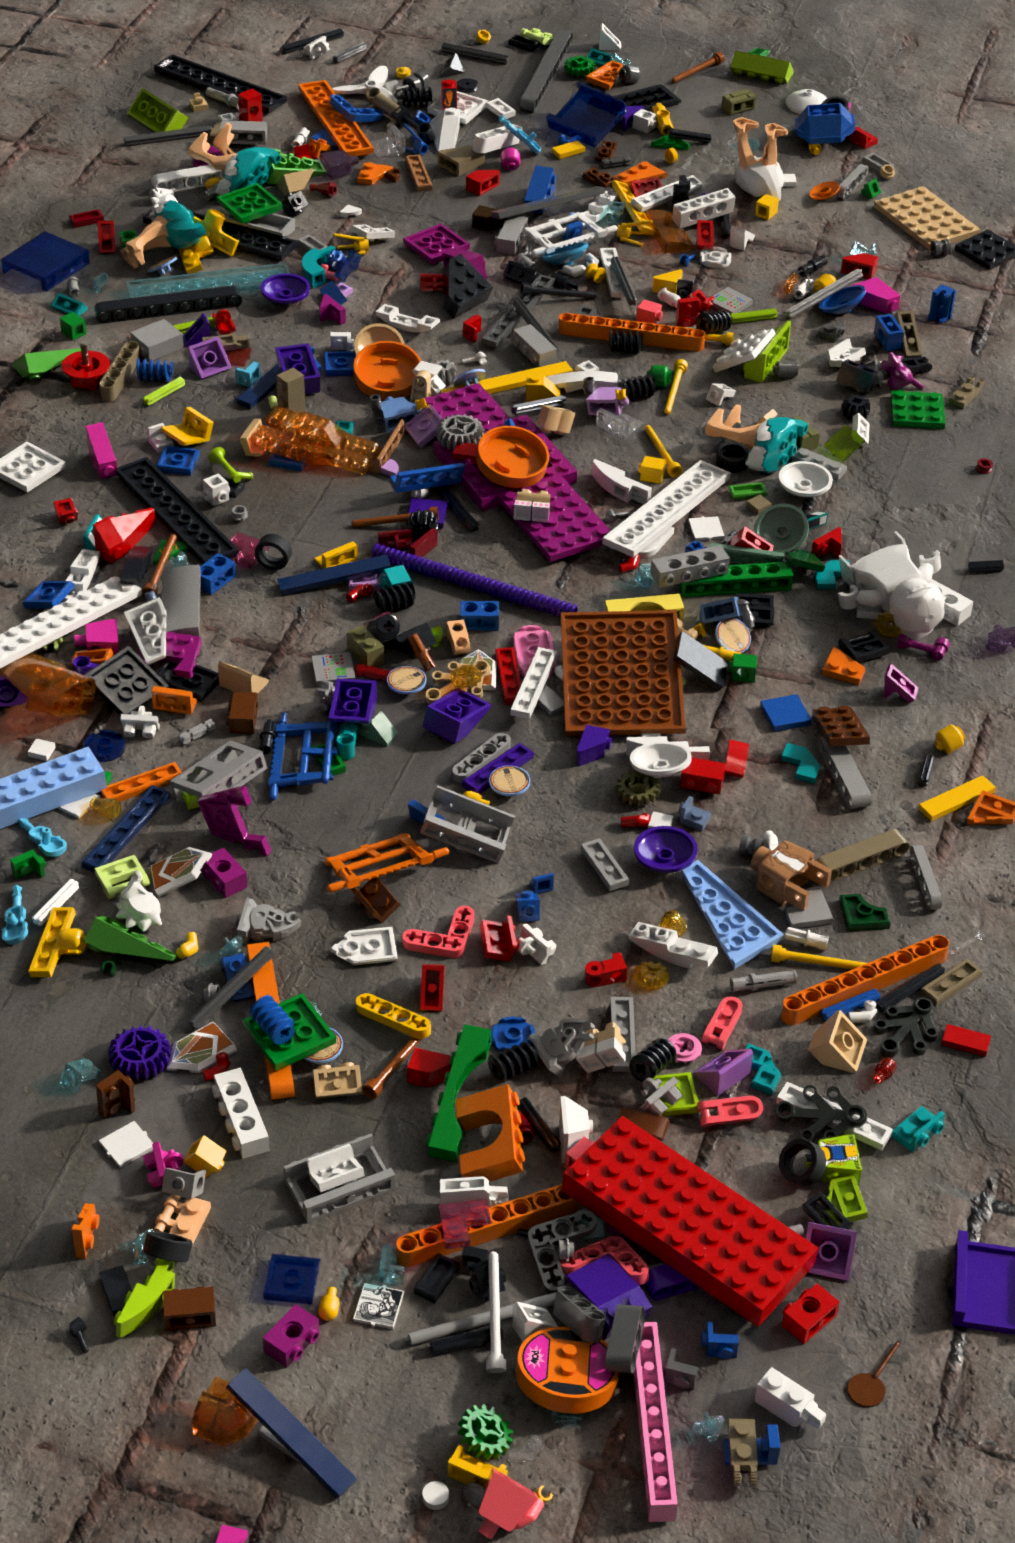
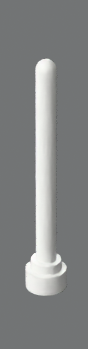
[486,1251,506,1373]

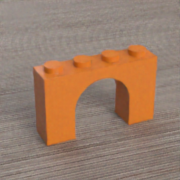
[455,1084,525,1182]

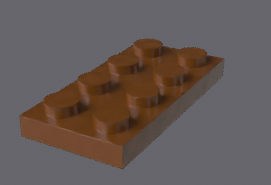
[812,705,870,747]

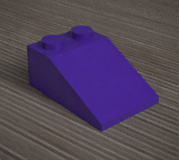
[275,343,320,394]
[329,678,377,724]
[422,688,492,743]
[566,1254,652,1340]

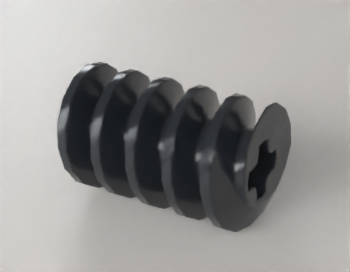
[402,87,432,107]
[695,310,732,334]
[609,330,643,353]
[618,374,655,399]
[373,581,415,613]
[367,614,400,642]
[629,1038,677,1082]
[488,1039,539,1081]

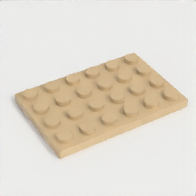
[874,186,980,250]

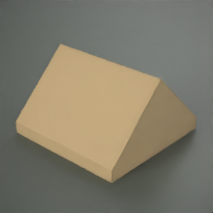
[218,661,269,693]

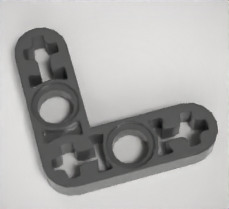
[528,1210,597,1294]

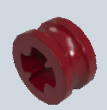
[976,458,993,474]

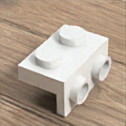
[826,339,866,367]
[306,1144,365,1192]

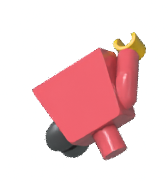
[462,1468,553,1539]

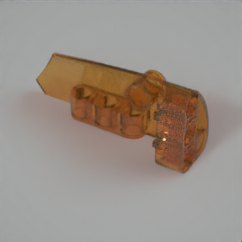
[0,652,96,717]

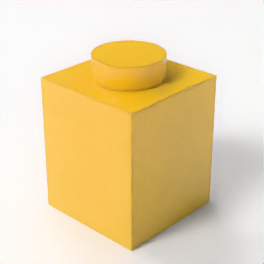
[755,194,779,220]
[638,456,666,484]
[183,1135,226,1178]

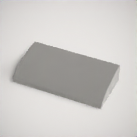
[224,213,295,236]
[161,565,201,636]

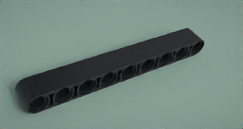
[94,286,242,324]

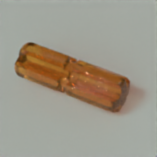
[784,273,799,294]

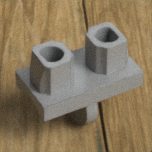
[639,1077,682,1116]

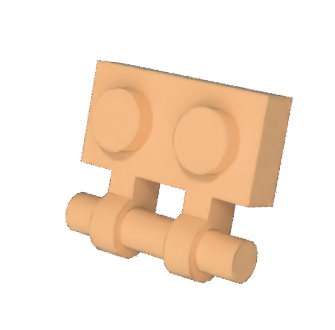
[153,1194,211,1245]

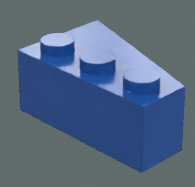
[524,165,556,214]

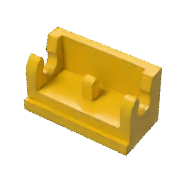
[448,1445,508,1488]

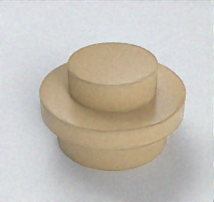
[880,164,895,179]

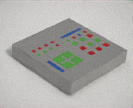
[712,287,753,314]
[312,652,355,686]

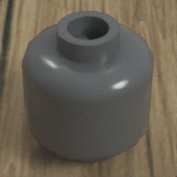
[618,65,641,84]

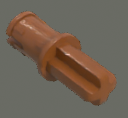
[408,633,436,672]

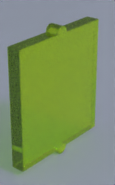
[824,424,865,462]

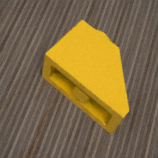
[526,374,560,402]

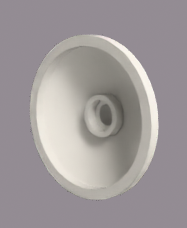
[786,89,827,114]
[779,461,833,497]
[630,742,692,778]

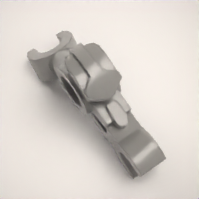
[318,679,335,713]

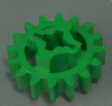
[564,55,596,77]
[457,1404,513,1460]

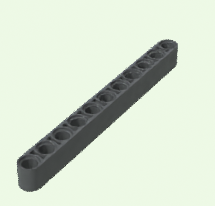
[520,30,573,112]

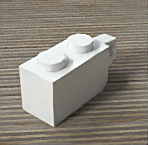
[440,1176,509,1218]
[754,1367,826,1429]

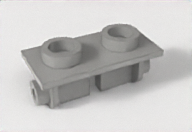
[865,355,884,388]

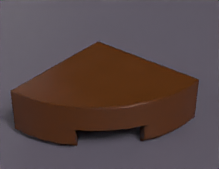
[385,167,400,183]

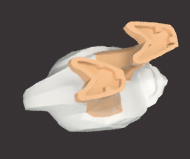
[733,117,788,201]

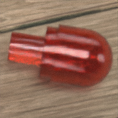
[874,1057,897,1083]

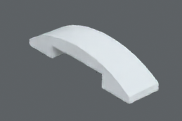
[375,304,440,332]

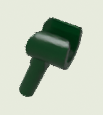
[102,953,120,976]

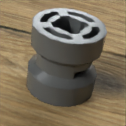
[930,239,951,257]
[738,834,764,857]

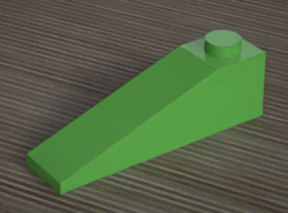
[266,149,326,184]
[12,348,81,380]
[84,915,178,961]

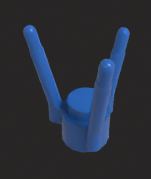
[398,124,428,155]

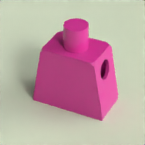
[74,618,119,655]

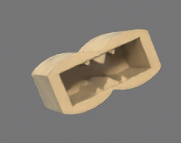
[536,405,575,435]

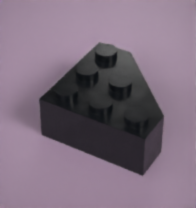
[443,254,493,319]

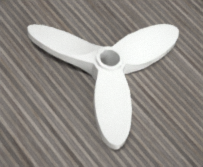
[333,66,398,104]

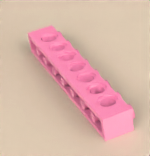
[633,1322,677,1522]

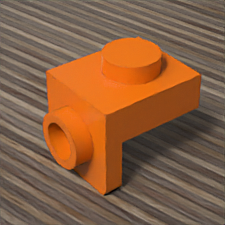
[309,138,332,158]

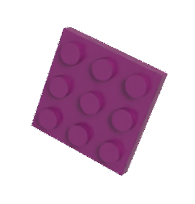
[403,223,470,264]

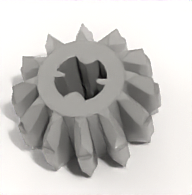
[432,360,457,385]

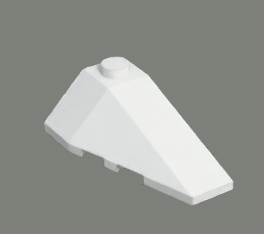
[430,108,460,152]
[124,597,166,665]

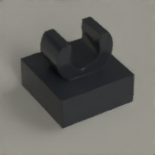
[462,1245,489,1274]

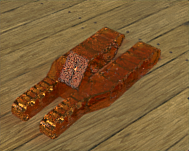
[251,406,381,474]

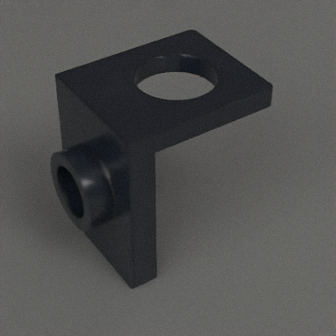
[676,279,695,299]

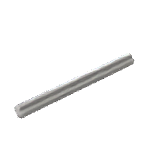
[785,269,863,318]

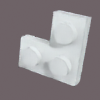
[352,224,395,241]

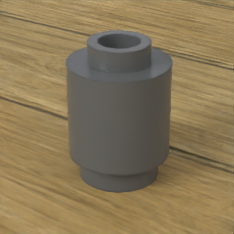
[772,361,798,378]

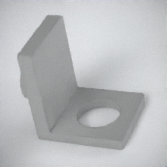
[384,80,409,99]
[162,1168,206,1199]

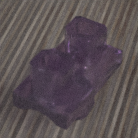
[986,624,1015,653]

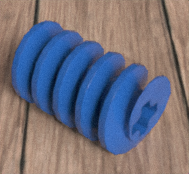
[136,358,173,382]
[249,995,294,1045]

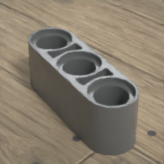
[552,1286,606,1343]
[606,1304,645,1374]

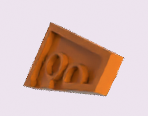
[586,60,624,90]
[614,161,667,187]

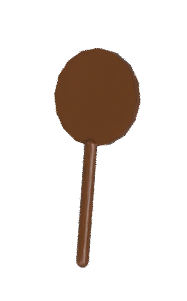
[847,1342,900,1407]

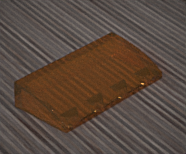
[646,210,695,254]

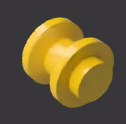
[585,263,606,283]

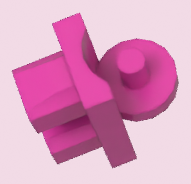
[143,1141,184,1188]

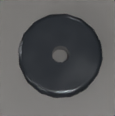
[457,78,478,93]

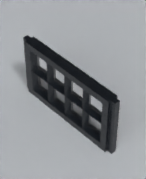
[608,84,681,112]

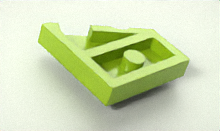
[822,1174,868,1226]

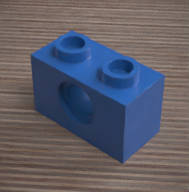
[874,314,904,351]

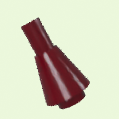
[309,182,337,197]

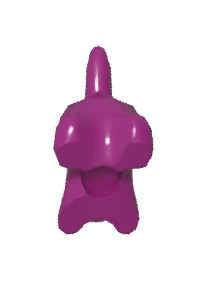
[881,352,924,390]

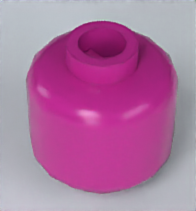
[501,147,521,171]

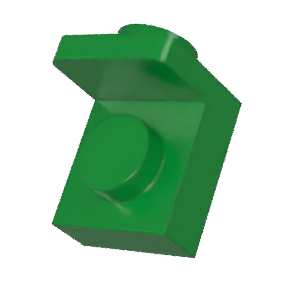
[10,849,46,879]

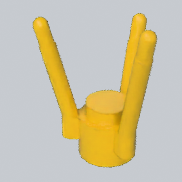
[617,220,653,247]
[333,233,369,260]

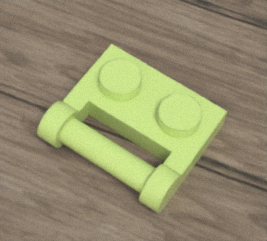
[520,28,554,45]
[95,854,150,899]

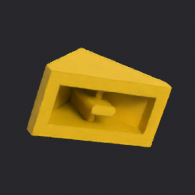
[652,269,683,294]

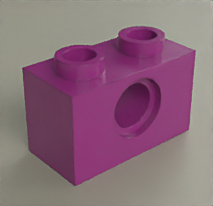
[201,848,248,898]
[263,1304,320,1368]

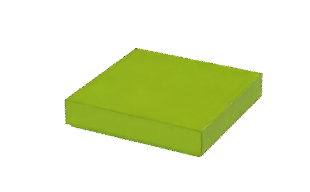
[648,1072,700,1117]

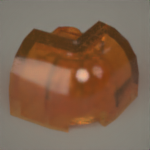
[192,1376,258,1446]

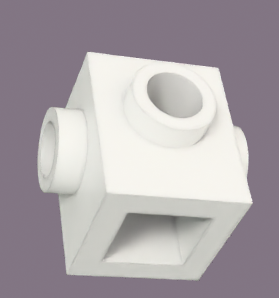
[202,473,230,506]

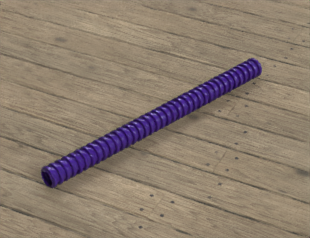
[371,543,578,617]

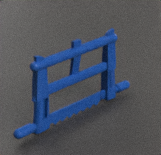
[268,712,339,801]

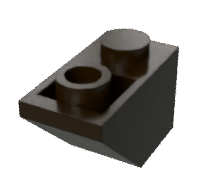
[472,205,508,231]

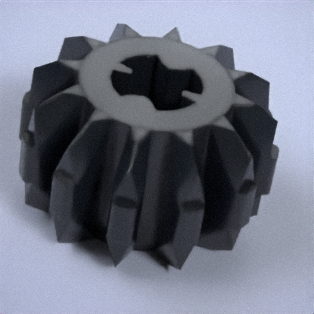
[841,394,871,420]
[407,509,438,538]

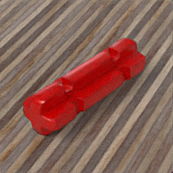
[355,664,391,682]

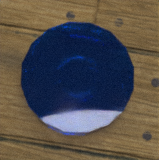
[84,729,126,762]

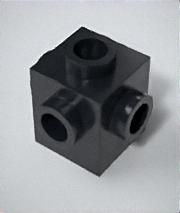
[281,191,308,217]
[468,1259,506,1300]

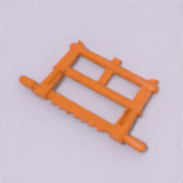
[324,833,449,893]

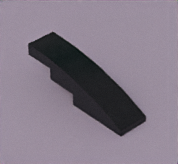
[120,546,153,585]

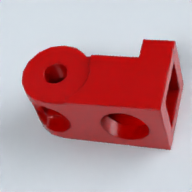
[585,952,627,987]

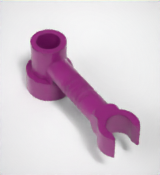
[897,634,950,660]

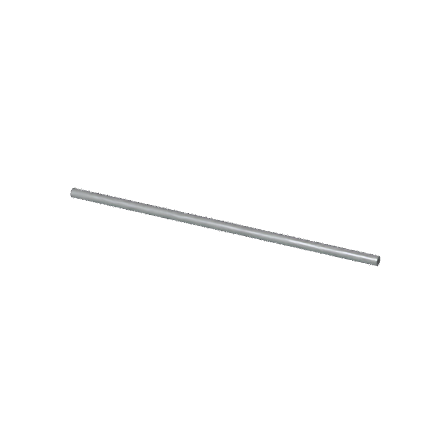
[408,1224,804,1346]

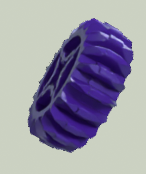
[108,1025,171,1082]

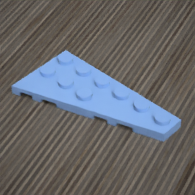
[681,860,784,969]

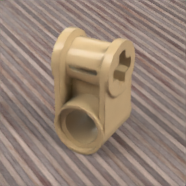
[410,370,432,403]

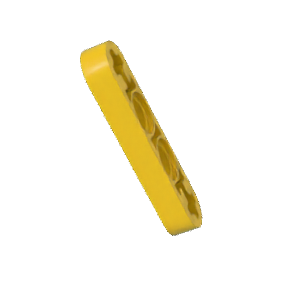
[356,993,431,1039]

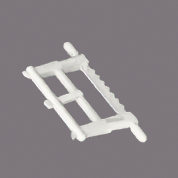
[524,212,618,256]

